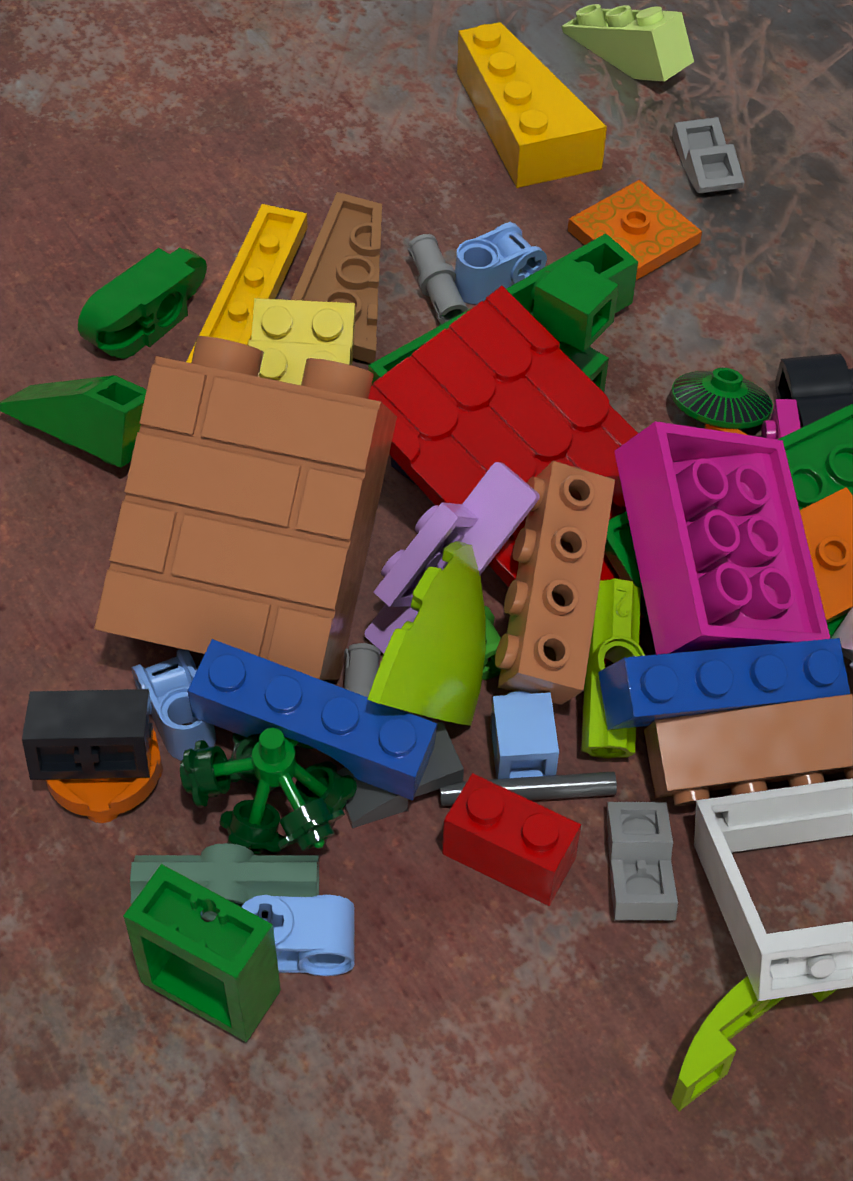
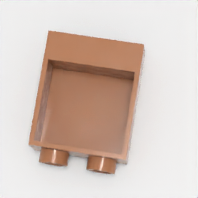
[94,336,397,680]

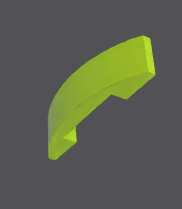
[671,976,837,1111]

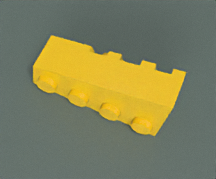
[457,22,607,188]

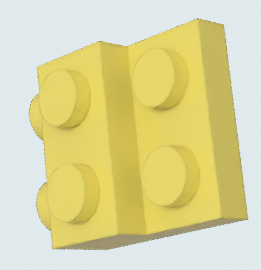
[248,298,356,385]

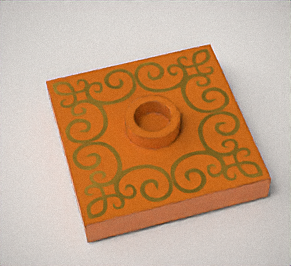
[568,180,702,280]

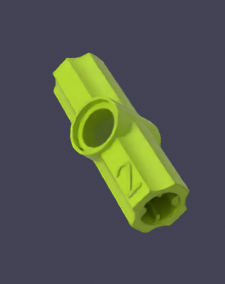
[581,578,645,759]

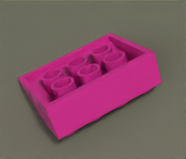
[614,421,831,655]

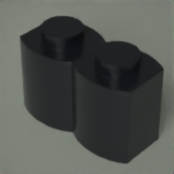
[775,354,853,428]

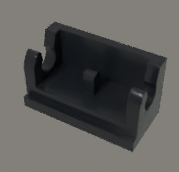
[22,689,153,780]

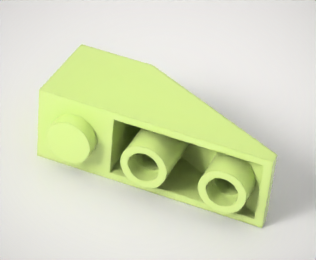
[561,4,694,82]

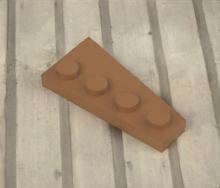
[291,192,382,363]

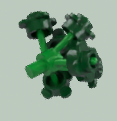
[180,728,357,854]

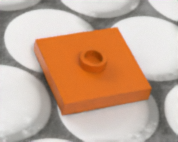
[800,487,853,623]

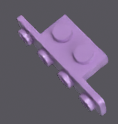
[365,462,540,654]

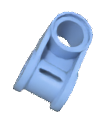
[455,222,547,304]
[131,649,216,761]
[242,895,355,976]

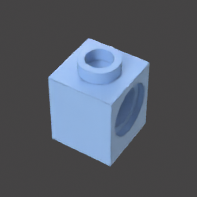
[490,691,559,779]

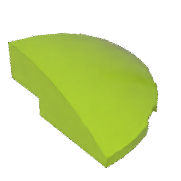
[367,541,486,726]

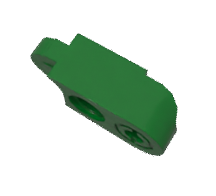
[78,247,207,359]

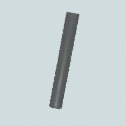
[439,772,617,806]

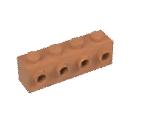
[495,461,615,705]
[644,694,853,806]

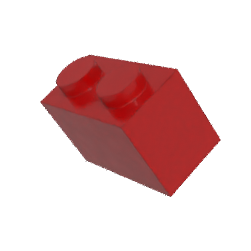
[442,773,581,906]

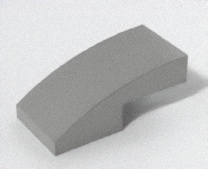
[672,117,745,193]
[607,802,678,920]

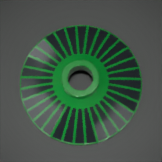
[671,368,773,429]

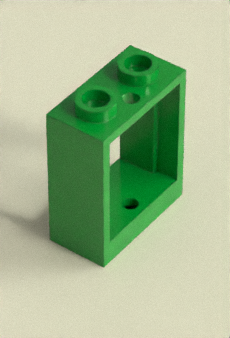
[123,864,281,1042]

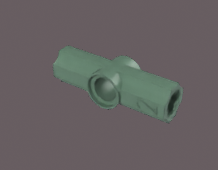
[130,843,319,921]

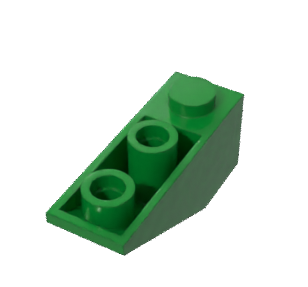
[0,375,147,468]

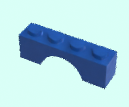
[598,638,850,730]
[187,639,437,801]

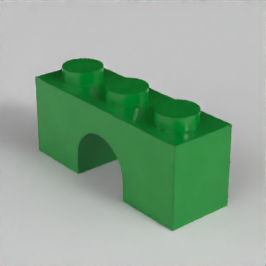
[531,256,619,392]

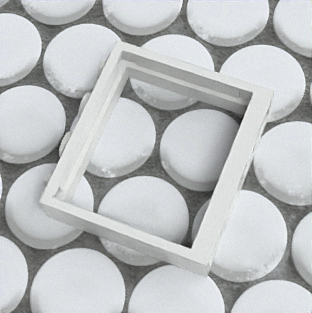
[694,778,853,1001]

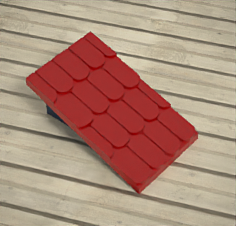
[368,286,649,666]

